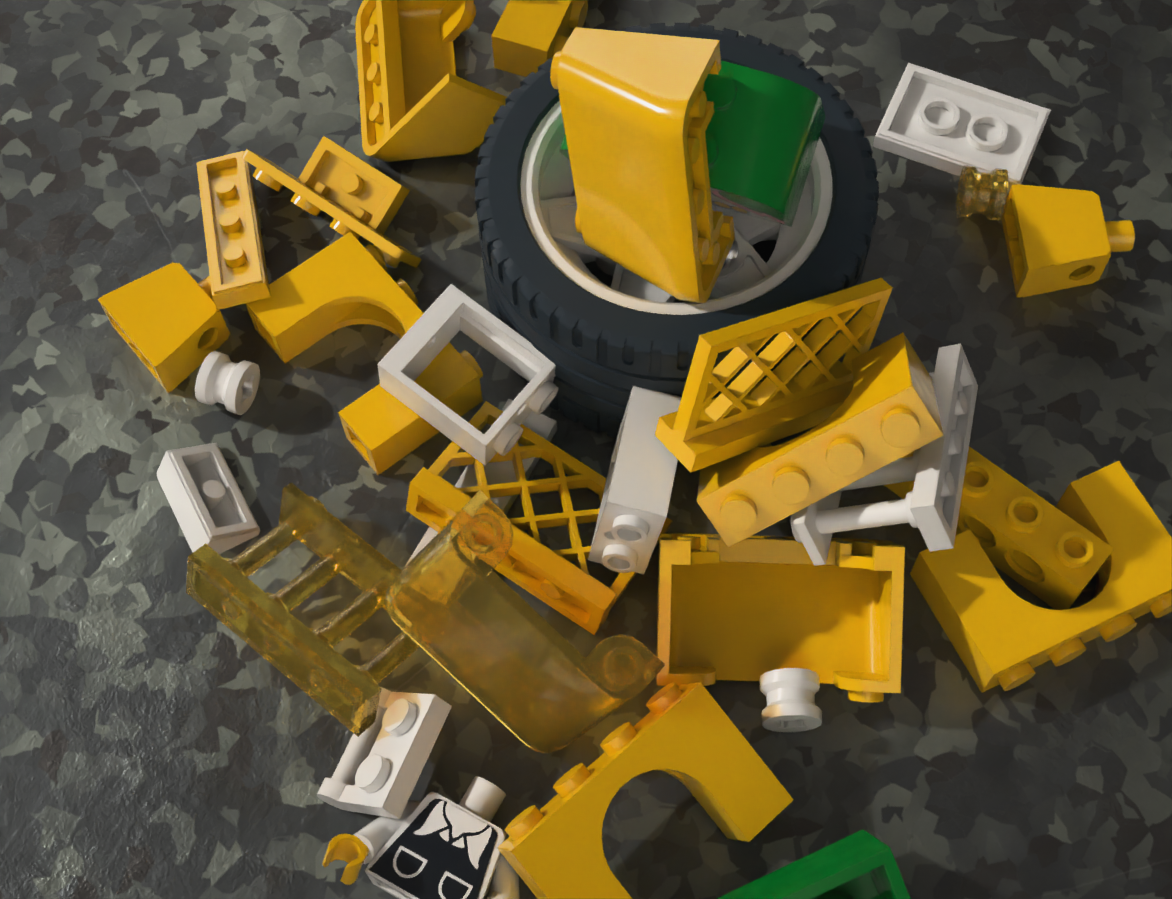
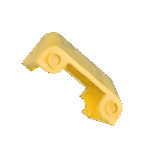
[550,27,735,303]
[656,533,905,703]

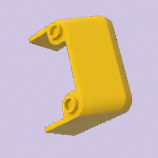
[355,0,507,162]

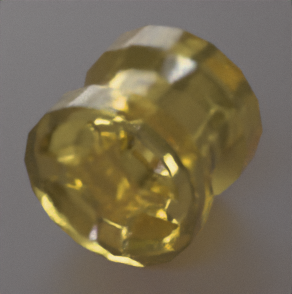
[956,165,1008,221]

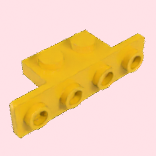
[241,136,422,268]

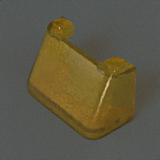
[384,490,665,753]

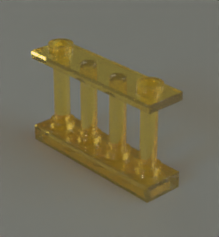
[186,482,463,737]

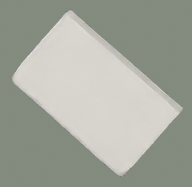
[157,443,261,562]

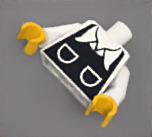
[322,776,520,899]

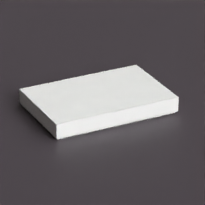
[873,63,1051,193]

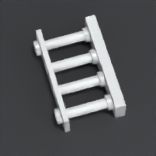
[791,343,978,566]

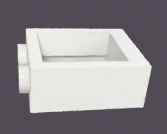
[378,284,559,466]
[588,386,682,574]

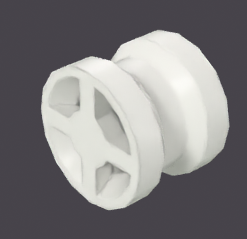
[195,351,260,415]
[759,668,822,732]

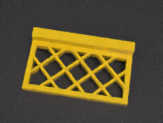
[655,278,893,473]
[406,401,672,635]

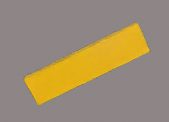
[196,151,271,310]

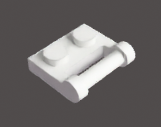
[316,685,452,819]

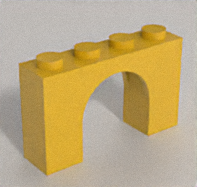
[245,232,483,475]
[697,332,943,548]
[910,461,1172,693]
[497,682,794,899]

